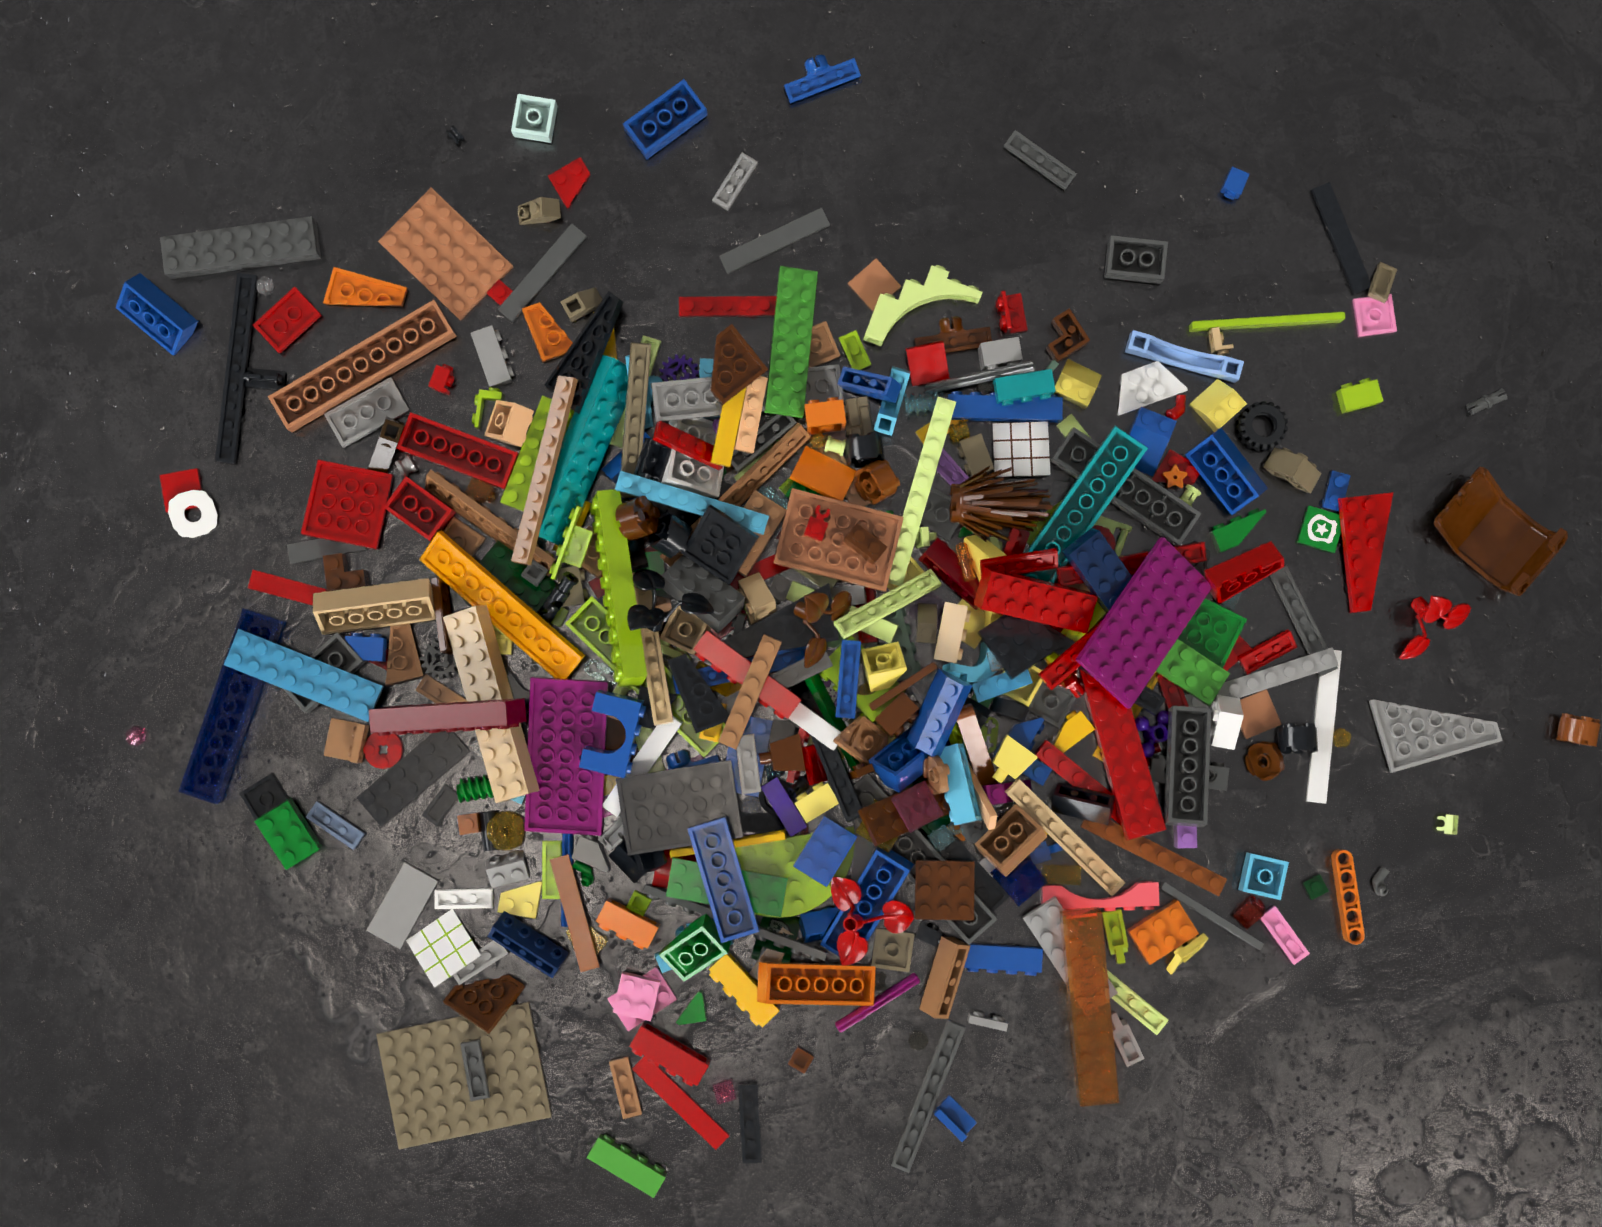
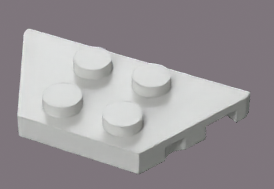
[1117,361,1188,416]

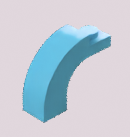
[873,366,911,436]
[942,642,1001,684]

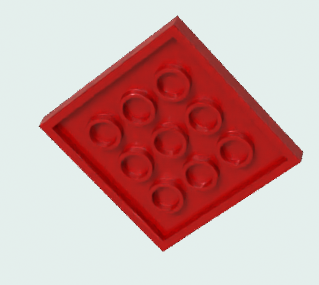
[301,460,394,550]

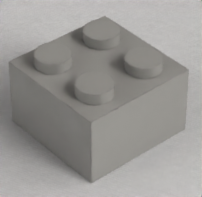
[978,337,1023,371]

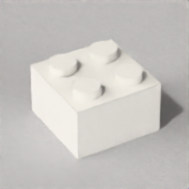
[1210,695,1244,750]

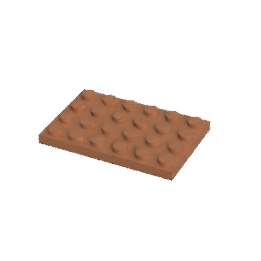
[378,188,513,321]
[773,488,904,592]

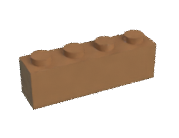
[919,936,970,1019]

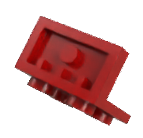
[996,291,1028,335]

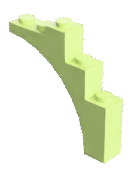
[863,265,983,347]

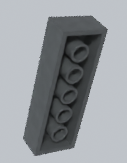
[1164,706,1212,827]

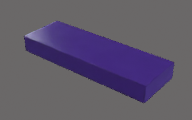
[761,777,807,837]

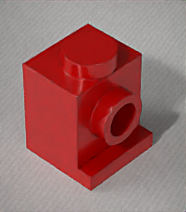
[428,364,454,395]

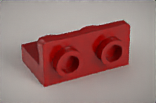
[1002,528,1030,556]

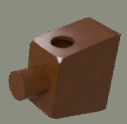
[758,734,805,771]

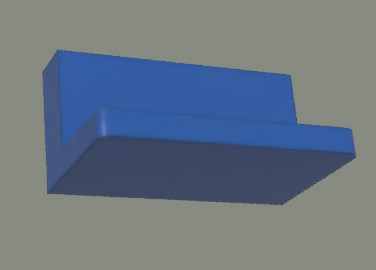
[933,1095,976,1142]

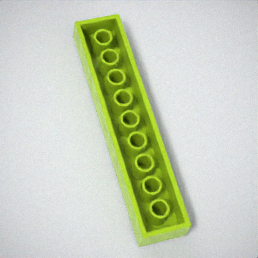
[590,489,647,688]
[565,596,725,758]

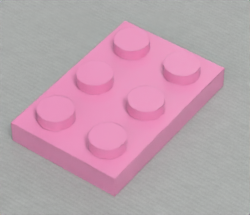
[608,966,677,1031]

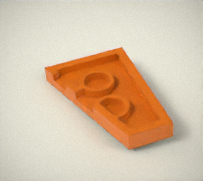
[522,302,573,363]

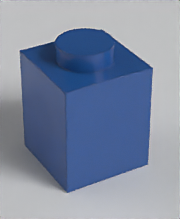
[1220,167,1250,199]

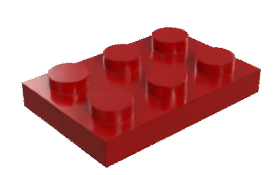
[253,287,322,354]

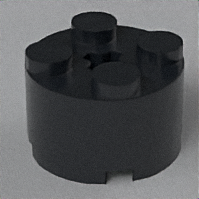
[845,432,885,468]
[647,512,693,558]
[1278,723,1318,754]

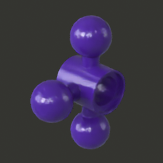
[1135,710,1168,758]

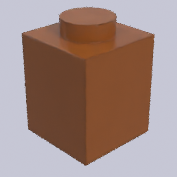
[457,812,481,835]

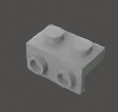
[486,850,529,888]

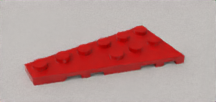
[1338,492,1394,613]

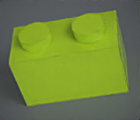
[1336,378,1383,414]

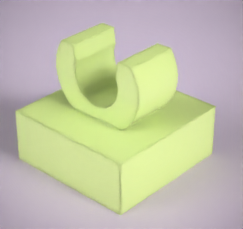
[915,527,937,548]
[1436,814,1459,835]

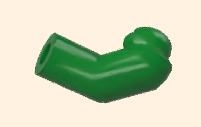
[572,860,594,887]

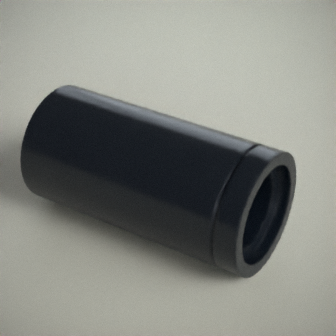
[479,810,503,852]

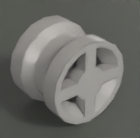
[395,454,418,478]

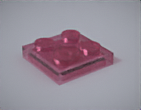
[891,780,944,833]

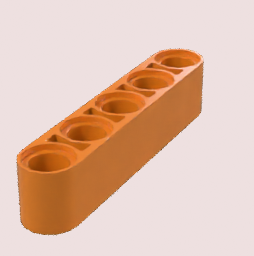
[1331,849,1365,945]

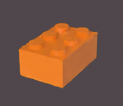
[804,397,846,435]
[596,898,661,949]
[1126,899,1199,965]

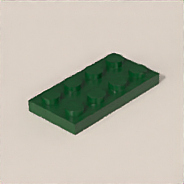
[479,540,557,613]

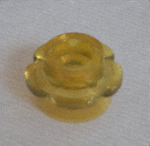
[1333,728,1351,747]

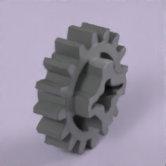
[420,639,457,679]

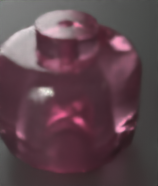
[125,725,146,747]

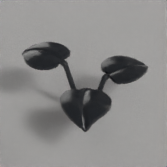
[627,569,714,632]

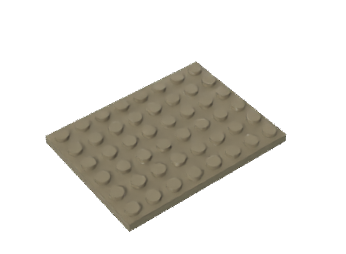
[376,1001,552,1149]

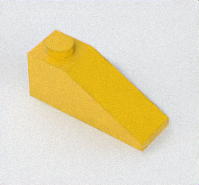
[1052,710,1095,753]

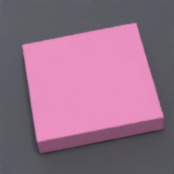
[1352,294,1397,337]

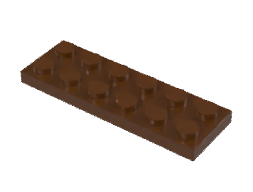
[858,780,951,846]

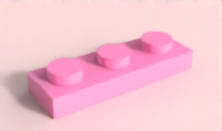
[1259,906,1310,965]

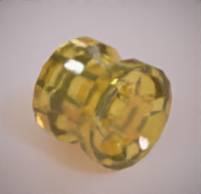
[948,420,970,443]

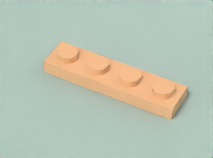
[734,376,768,454]

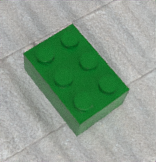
[254,798,322,870]

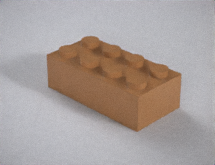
[738,490,786,577]

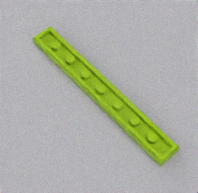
[1189,312,1345,332]

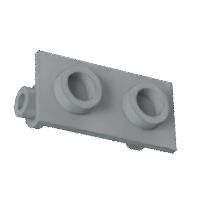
[598,816,625,851]

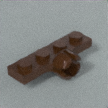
[914,316,992,353]

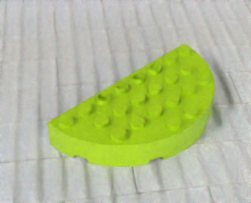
[736,826,855,918]

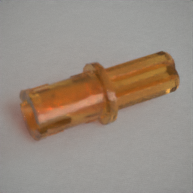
[956,543,976,581]

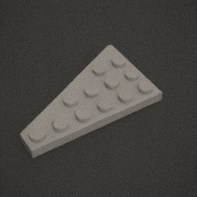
[1369,699,1503,773]

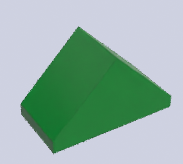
[676,989,707,1025]

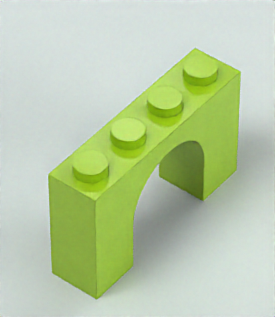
[819,635,906,723]

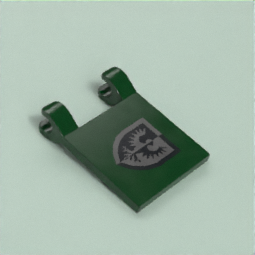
[751,916,800,963]

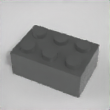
[1104,236,1168,284]

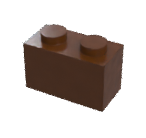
[843,523,887,565]

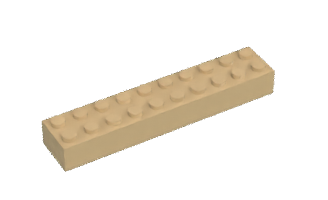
[443,605,540,803]

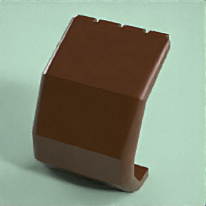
[1434,467,1568,596]

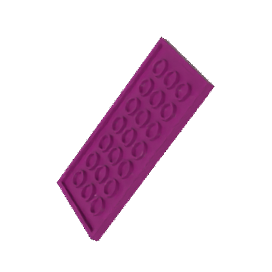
[1075,537,1212,708]
[524,677,609,836]

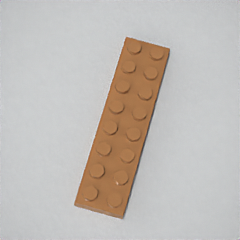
[425,470,556,577]

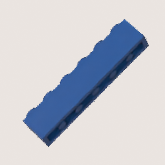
[946,391,1063,423]

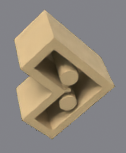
[737,572,776,625]

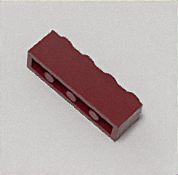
[919,538,979,610]

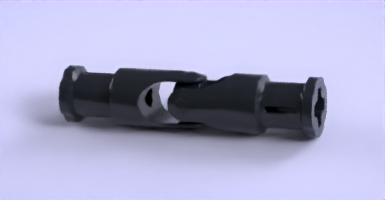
[537,571,579,624]

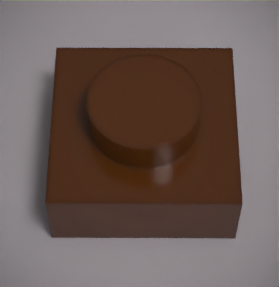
[848,762,875,780]
[788,1046,814,1074]

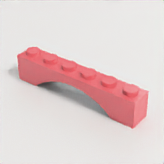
[1040,881,1160,912]

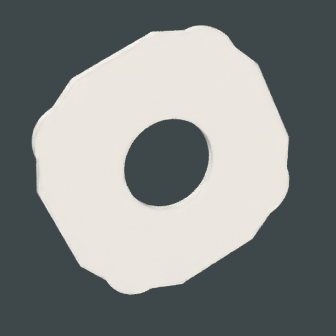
[168,490,218,538]

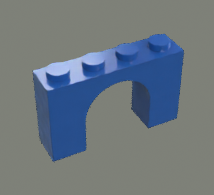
[579,690,646,778]

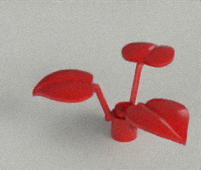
[1399,596,1471,660]
[831,876,914,966]

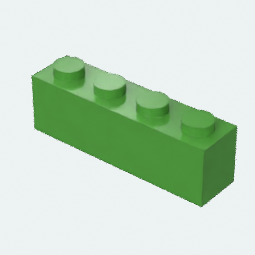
[587,1134,667,1198]

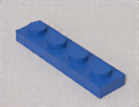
[836,640,861,719]

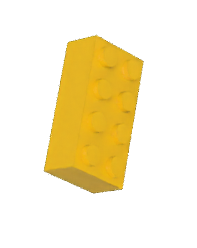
[709,951,780,1027]

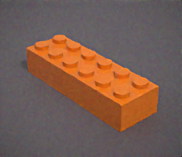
[757,962,876,1006]

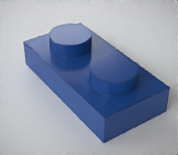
[1321,470,1351,512]

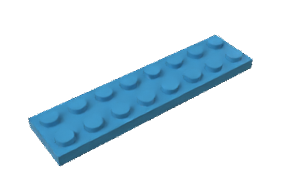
[224,629,384,722]

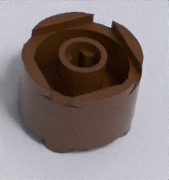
[615,496,660,540]

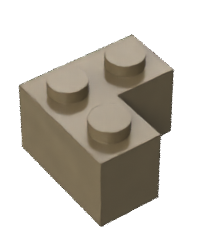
[1264,447,1321,494]

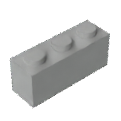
[471,325,515,388]

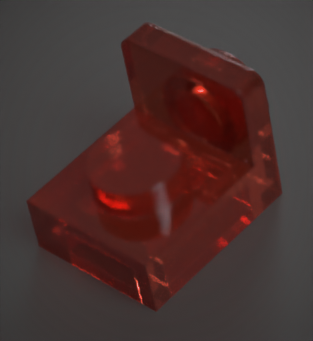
[1233,895,1266,929]

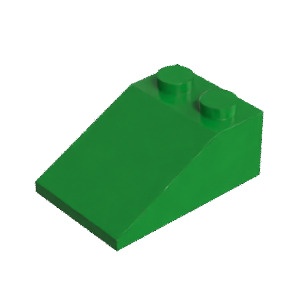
[659,914,731,981]

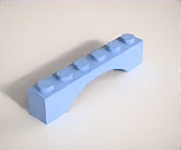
[1125,330,1244,383]

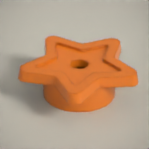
[1163,464,1188,488]

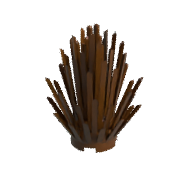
[950,465,1053,542]

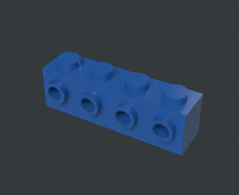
[964,943,1043,976]

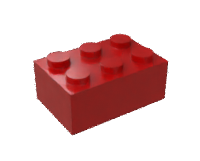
[383,477,456,541]

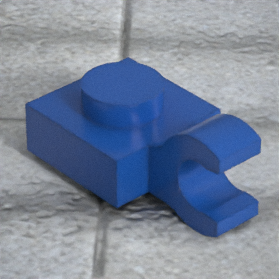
[1030,841,1063,865]

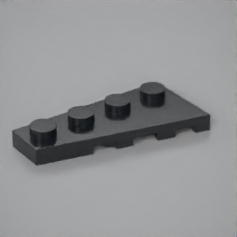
[667,654,729,733]

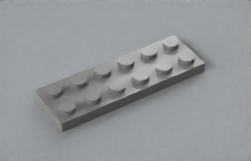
[1022,896,1118,1014]

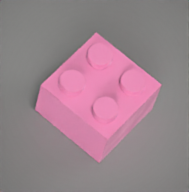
[613,972,661,1021]

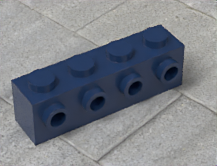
[487,911,569,979]

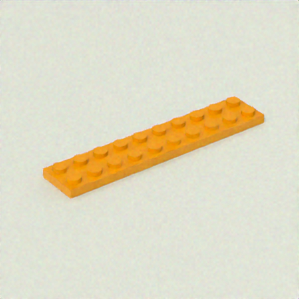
[419,530,585,679]

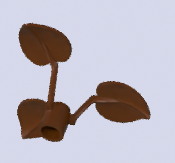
[794,591,852,668]

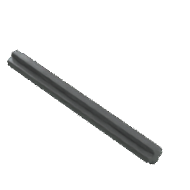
[925,360,1035,394]

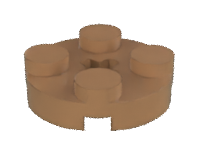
[923,755,950,795]

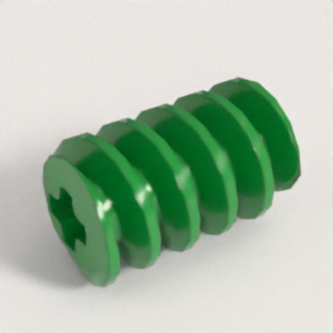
[456,775,494,803]

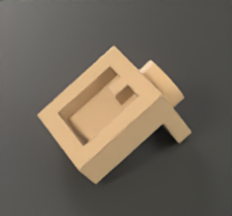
[1208,327,1234,356]

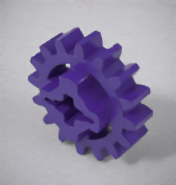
[659,354,699,382]

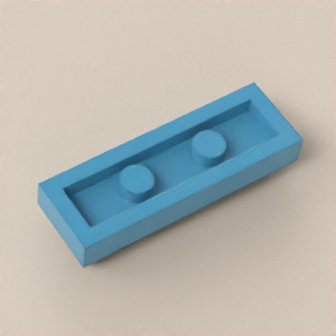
[971,670,1033,703]

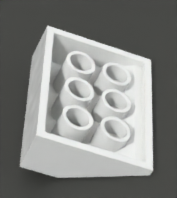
[661,418,724,498]

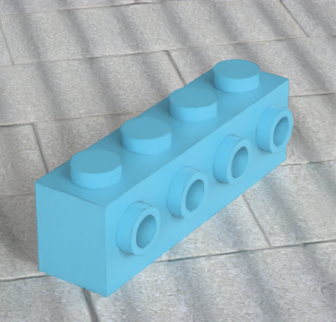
[939,743,982,825]

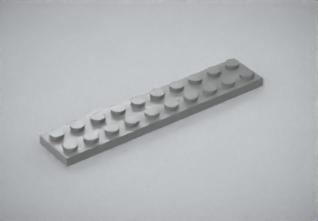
[651,364,844,422]

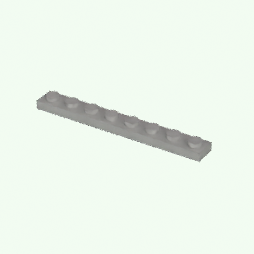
[1185,647,1339,708]

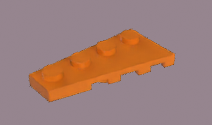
[323,267,408,307]

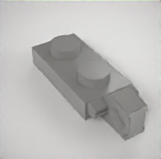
[1108,1011,1144,1067]

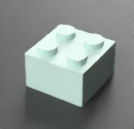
[511,94,558,143]

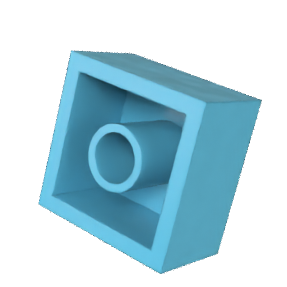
[1238,852,1289,900]

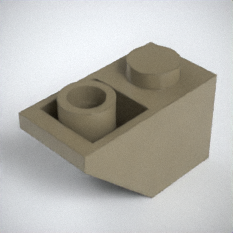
[518,197,561,225]
[561,287,602,322]

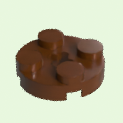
[1245,741,1285,781]

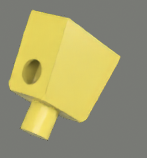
[992,734,1038,784]

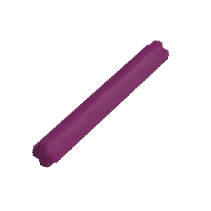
[835,973,920,1033]

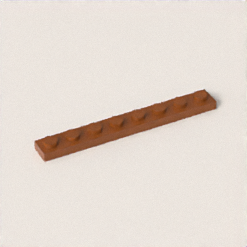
[1080,820,1227,896]

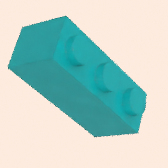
[993,369,1056,406]

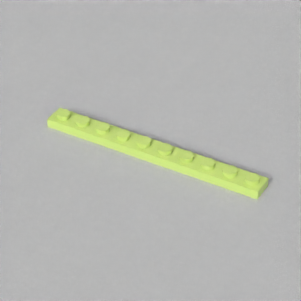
[888,397,956,586]

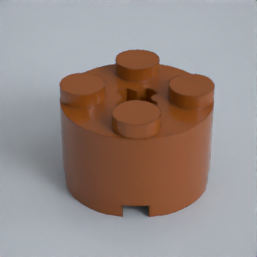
[854,460,900,505]
[1556,713,1601,747]

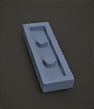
[306,801,366,850]

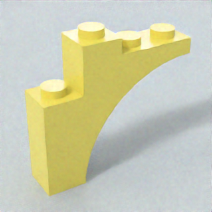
[962,534,1007,628]

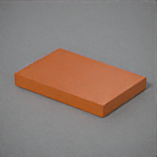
[789,446,856,501]

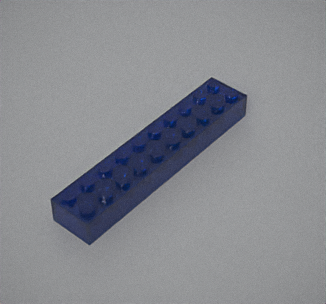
[178,608,284,804]

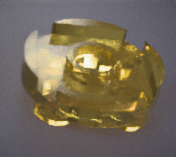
[487,811,524,851]

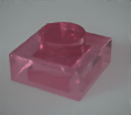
[712,1079,736,1104]

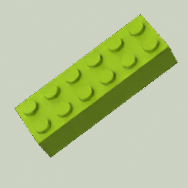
[500,395,574,512]

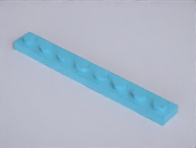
[615,471,769,535]

